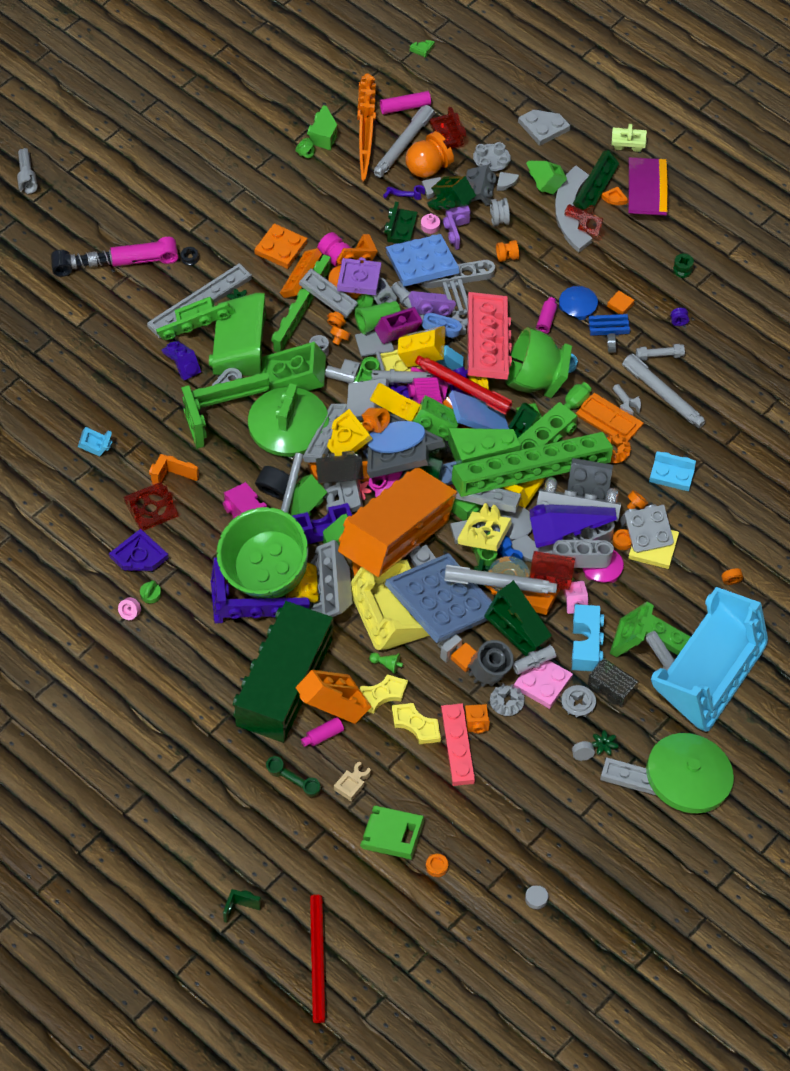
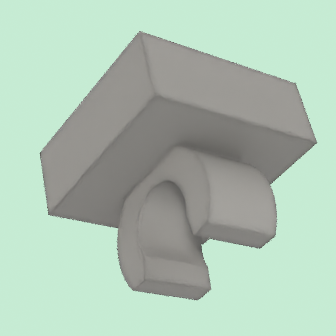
[437,634,462,663]

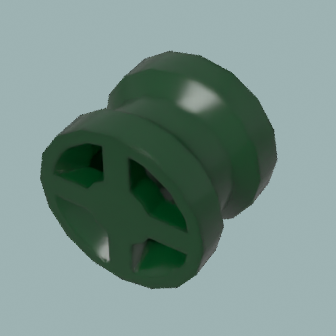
[673,253,694,278]

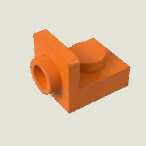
[465,704,490,734]

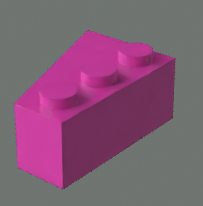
[223,482,267,519]

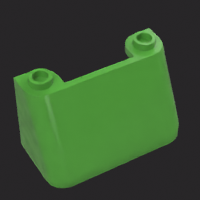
[209,293,266,376]

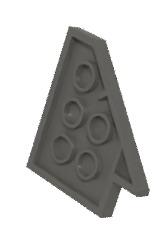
[367,411,445,478]

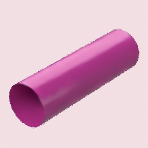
[380,91,431,114]

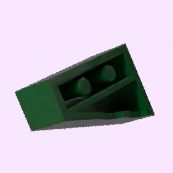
[484,580,552,656]

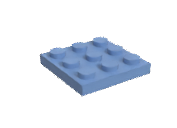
[386,234,459,287]

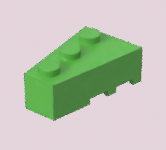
[448,428,520,465]

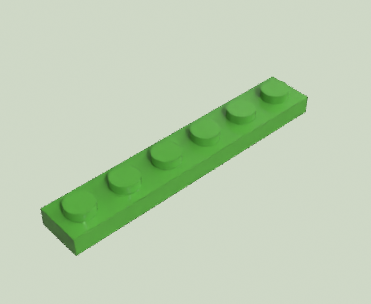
[272,255,331,352]

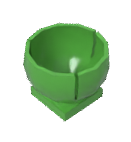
[505,327,572,398]

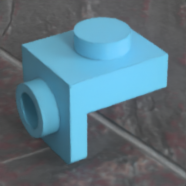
[78,427,112,457]

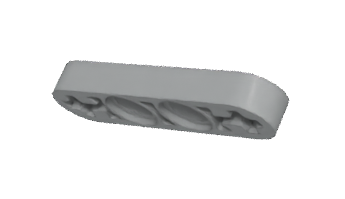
[421,260,495,288]

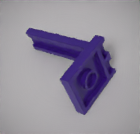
[210,558,310,623]

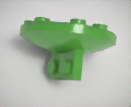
[248,383,329,457]

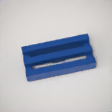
[588,314,630,336]

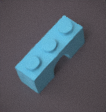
[572,604,604,672]

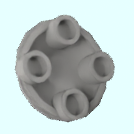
[473,142,510,171]
[493,506,533,541]

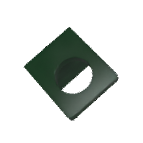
[223,889,261,923]

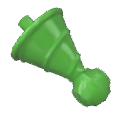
[369,652,403,674]

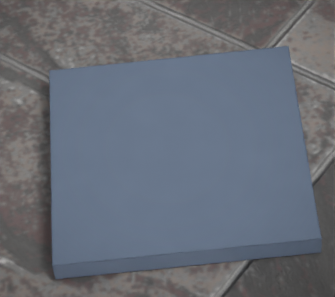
[385,553,492,643]

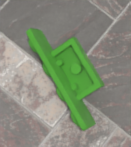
[156,297,235,340]

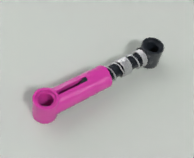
[51,237,178,277]

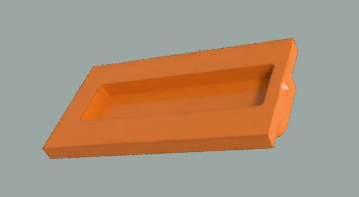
[576,393,644,442]

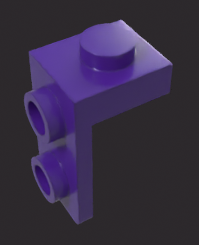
[162,341,201,380]

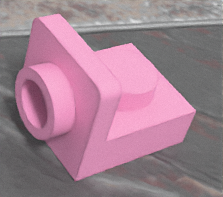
[563,581,588,614]

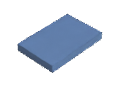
[449,390,509,429]

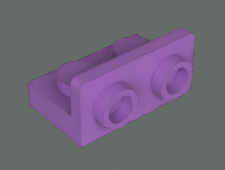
[408,291,456,317]

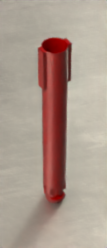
[415,355,513,415]

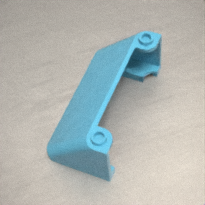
[651,587,768,732]

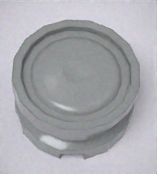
[490,198,510,226]

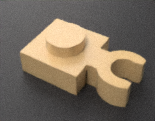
[334,761,371,801]

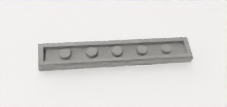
[147,263,252,339]

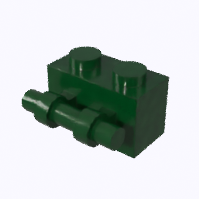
[428,176,476,210]

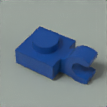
[497,530,523,564]

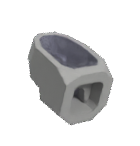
[372,277,397,304]

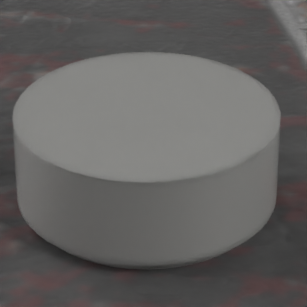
[572,741,595,761]
[525,885,548,909]

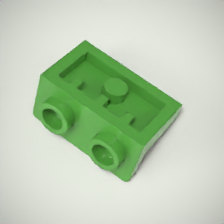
[413,395,458,441]

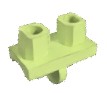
[611,124,647,152]

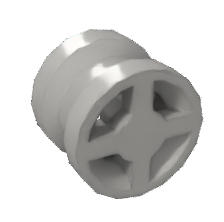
[309,335,329,358]

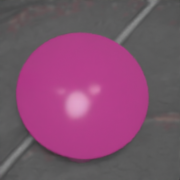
[582,550,623,583]

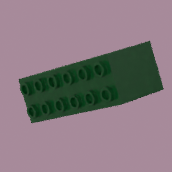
[233,601,334,743]

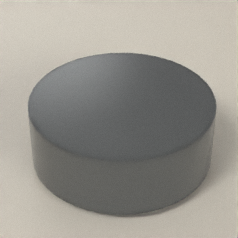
[607,333,616,353]

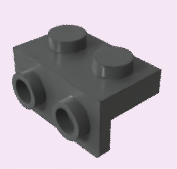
[466,165,496,206]

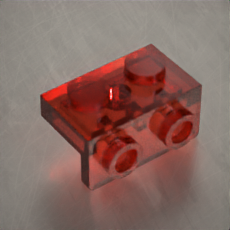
[430,107,466,149]

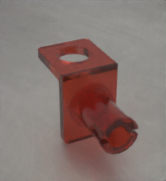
[564,204,603,236]

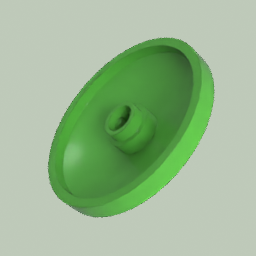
[646,733,734,813]

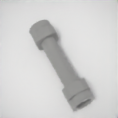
[636,344,685,361]

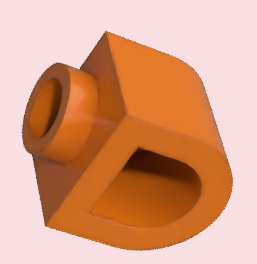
[362,407,390,433]

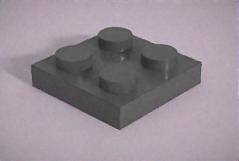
[567,458,613,500]

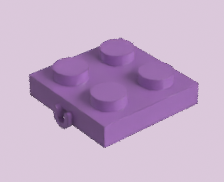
[337,257,381,295]

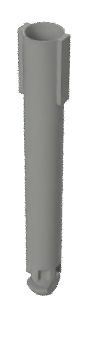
[374,105,435,178]
[622,354,705,428]
[444,565,557,594]

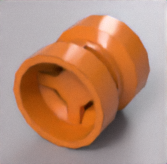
[496,240,519,262]

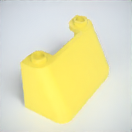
[351,560,430,650]

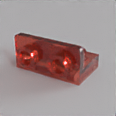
[529,551,576,590]

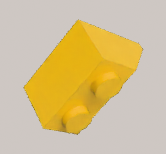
[397,326,446,367]

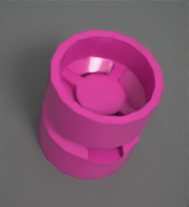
[317,232,351,267]

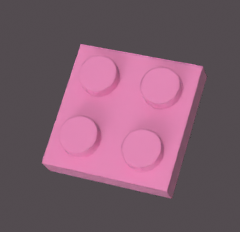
[514,660,573,709]

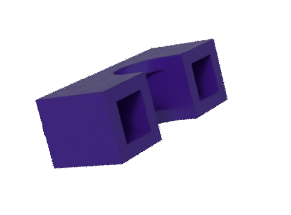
[292,503,352,544]

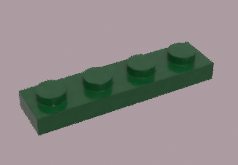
[572,150,619,217]

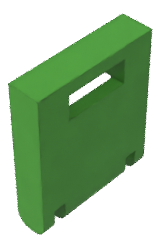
[360,806,424,860]

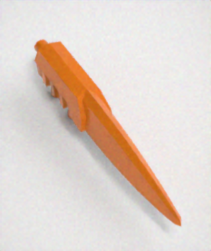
[357,74,376,182]

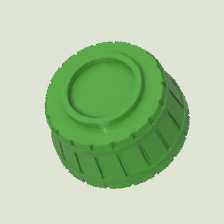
[217,507,308,598]

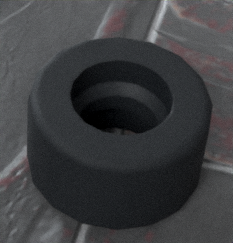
[255,466,290,501]

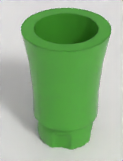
[355,301,401,334]

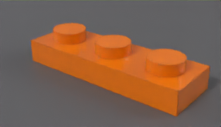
[280,248,322,298]

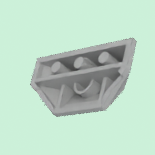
[309,540,352,617]

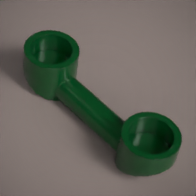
[266,756,321,797]

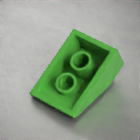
[261,341,326,391]

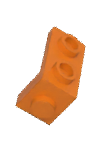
[336,234,378,264]
[149,454,199,486]

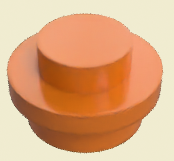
[327,311,346,328]

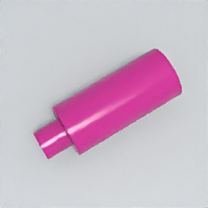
[536,297,557,334]
[301,717,344,747]

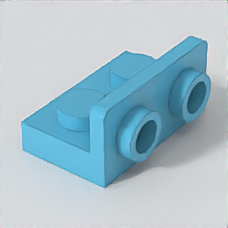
[649,451,696,491]

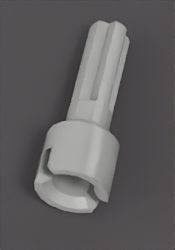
[17,148,37,194]
[646,631,675,670]

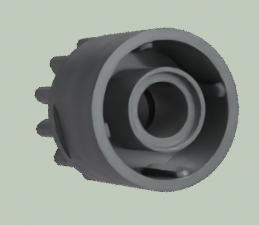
[468,640,513,687]

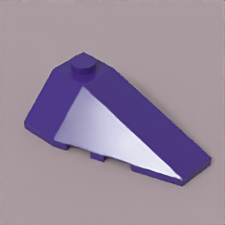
[530,504,617,548]

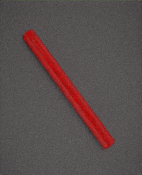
[310,894,325,1024]

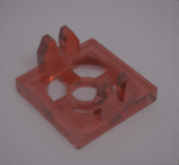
[123,482,178,531]

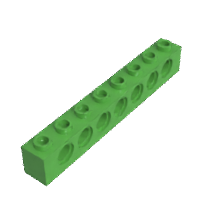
[451,402,578,521]
[451,432,613,497]

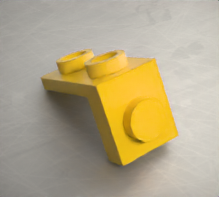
[370,383,421,421]
[502,478,545,508]

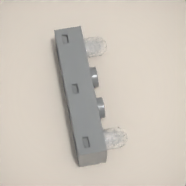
[537,477,621,521]

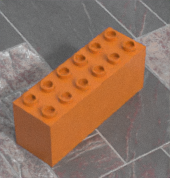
[338,467,457,577]

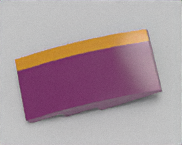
[628,157,667,215]

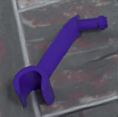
[383,185,425,200]

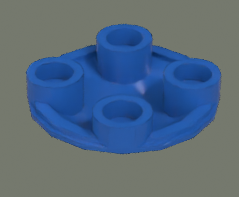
[559,286,598,320]

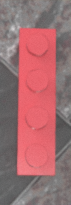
[441,703,475,786]

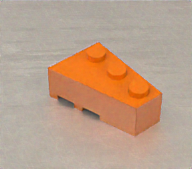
[295,670,372,724]

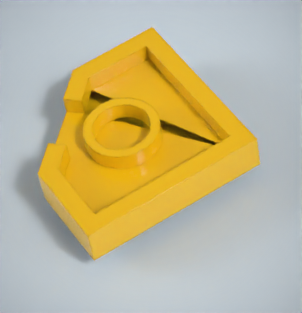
[327,409,373,463]

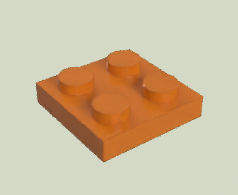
[254,223,307,269]

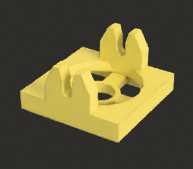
[457,503,512,551]

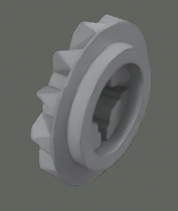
[490,683,524,716]
[561,685,596,718]

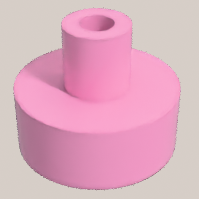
[421,214,440,234]
[118,597,141,620]

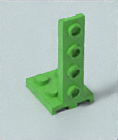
[181,372,270,449]
[610,602,691,657]

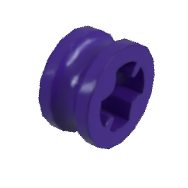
[670,308,689,326]

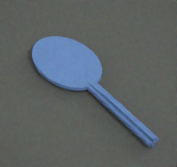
[367,421,425,453]

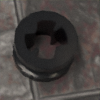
[181,247,199,266]

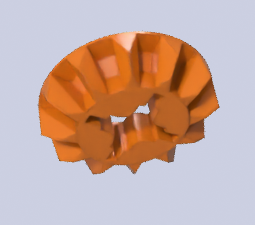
[607,434,631,463]

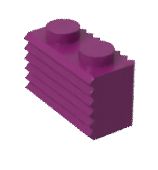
[374,307,422,344]

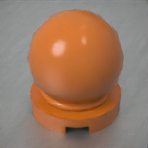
[406,131,454,178]

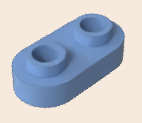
[422,313,462,338]

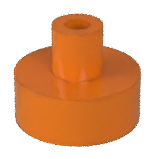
[330,325,351,345]
[627,490,648,509]

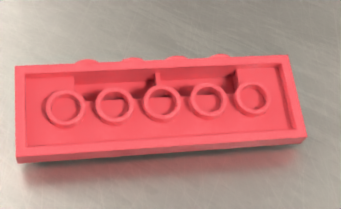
[467,292,512,380]

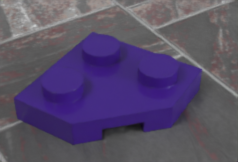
[109,529,169,571]

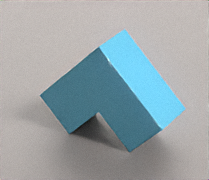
[435,345,463,370]

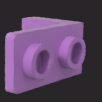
[443,205,470,250]

